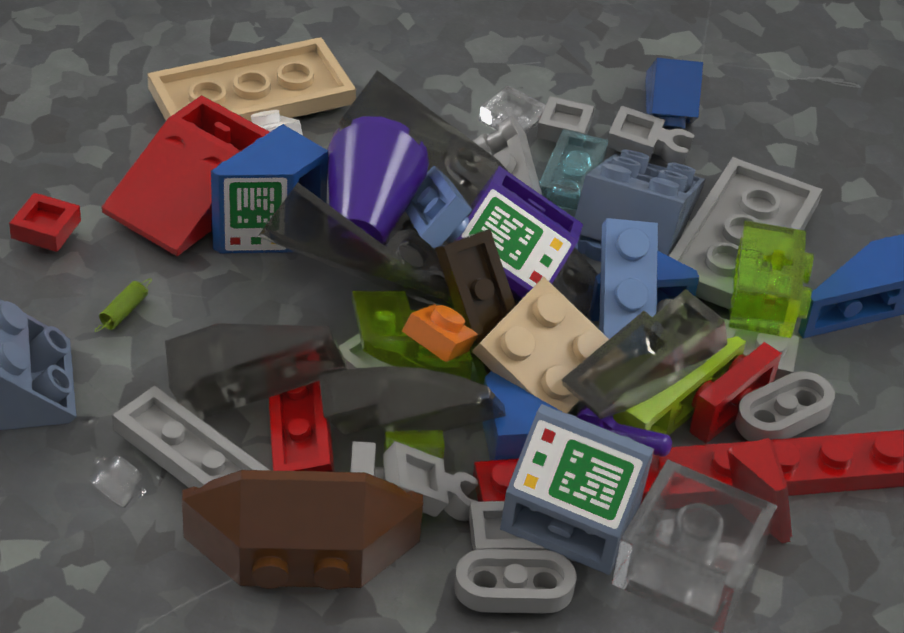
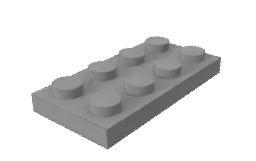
[669,157,823,319]

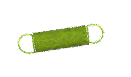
[94,278,152,332]

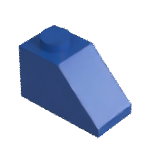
[645,58,703,129]

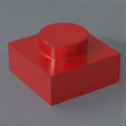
[9,193,81,252]

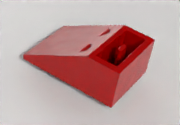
[101,95,270,256]

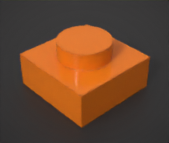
[402,304,478,362]

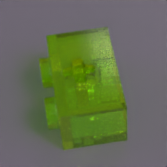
[728,220,814,338]

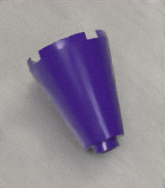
[327,116,429,258]

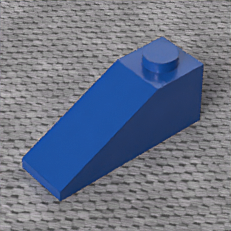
[798,234,904,339]

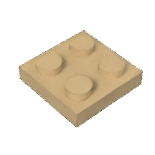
[472,277,622,414]

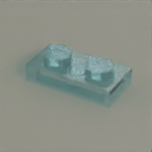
[539,129,609,210]

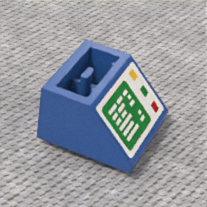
[211,124,328,254]

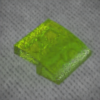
[352,291,473,380]

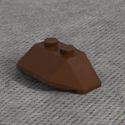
[182,470,423,590]

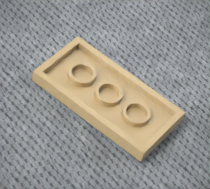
[147,37,356,122]

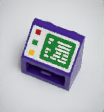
[456,166,583,301]

